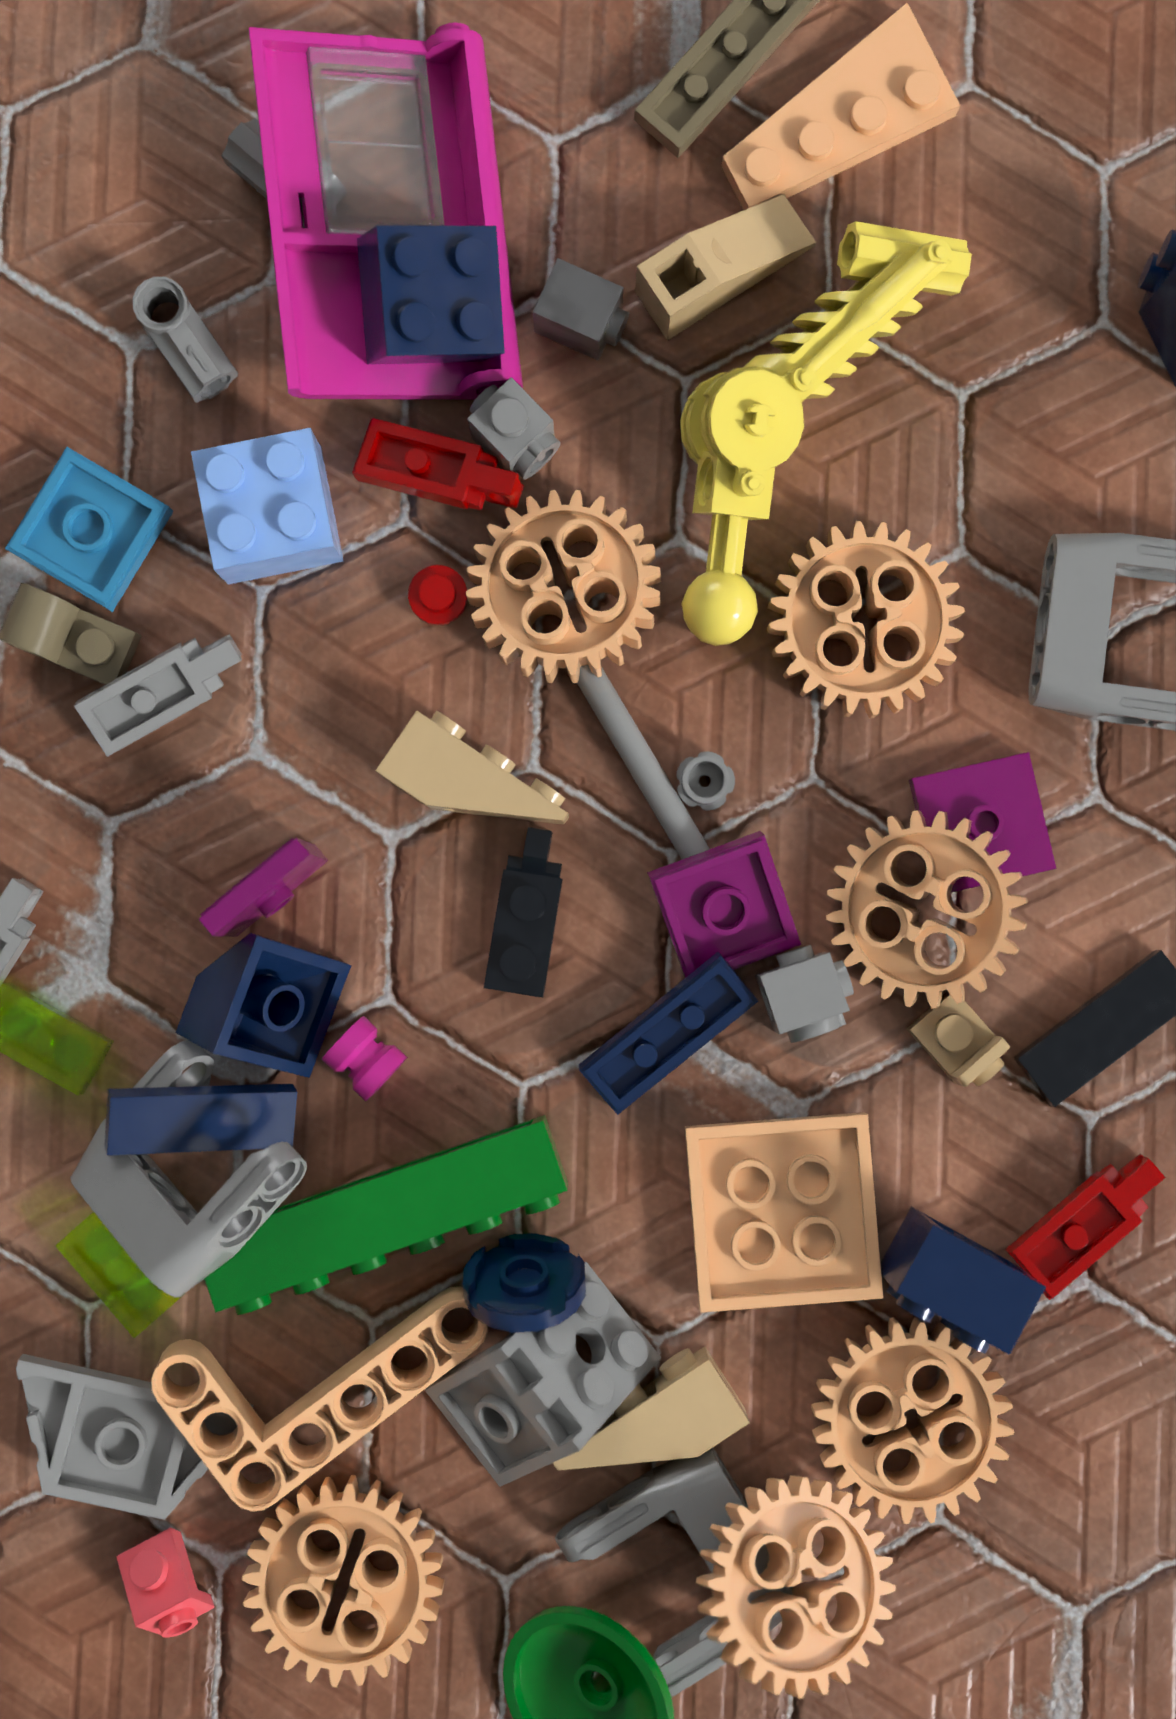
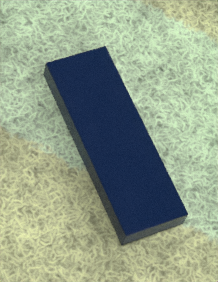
[579,952,759,1115]
[104,1083,297,1156]

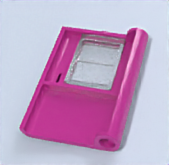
[249,23,523,400]

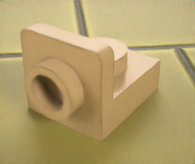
[906,992,1011,1087]

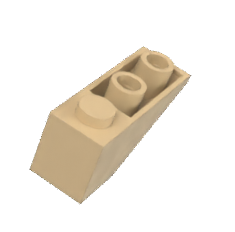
[635,194,816,341]
[375,711,569,825]
[553,1347,750,1470]

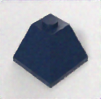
[175,933,351,1078]

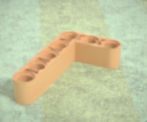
[152,1286,488,1511]

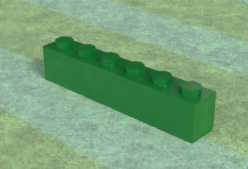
[204,1115,568,1315]

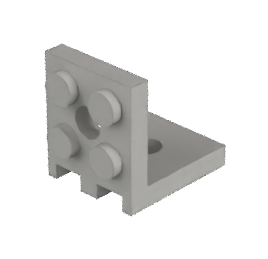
[425,1262,661,1487]

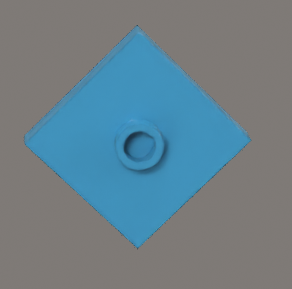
[5,447,174,612]

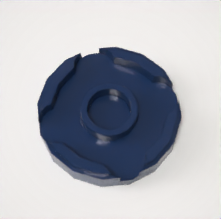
[463,1233,586,1333]

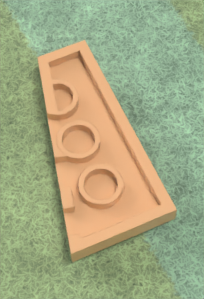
[721,3,960,210]

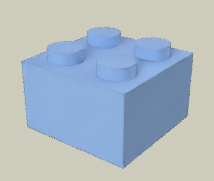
[191,428,344,585]

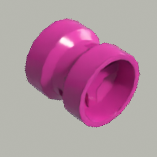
[322,1016,408,1102]

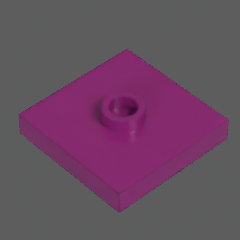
[909,752,1057,893]
[647,831,801,978]
[199,838,328,937]

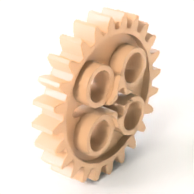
[466,490,661,683]
[767,521,965,718]
[826,810,1028,1008]
[811,1316,1014,1524]
[242,1475,444,1687]
[696,1476,896,1698]

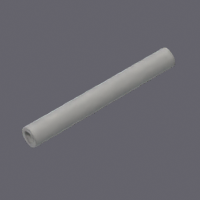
[577,665,710,859]

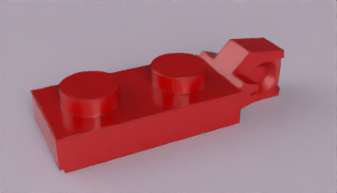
[352,418,524,510]
[1005,1154,1166,1300]

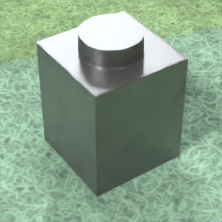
[533,258,629,361]

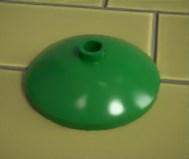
[503,1606,675,1719]

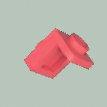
[116,1527,214,1638]

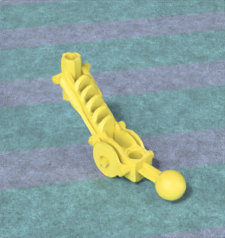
[680,221,972,646]

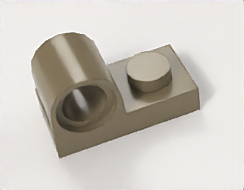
[0,583,142,685]

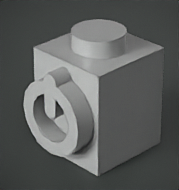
[467,377,561,480]
[755,945,854,1043]

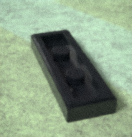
[1013,950,1176,1107]

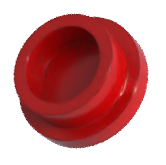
[408,565,468,626]

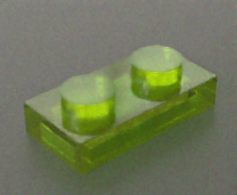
[0,983,114,1096]
[55,1212,186,1338]

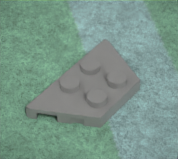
[16,1354,253,1520]

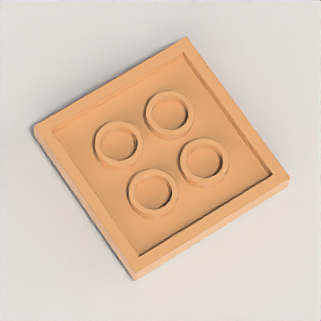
[684,1112,883,1313]

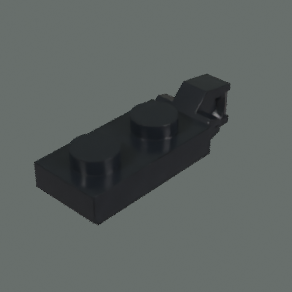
[484,827,563,998]

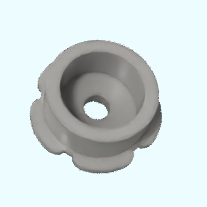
[676,751,735,811]

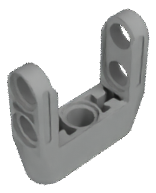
[1028,533,1176,731]
[70,1040,307,1297]
[554,1448,795,1697]

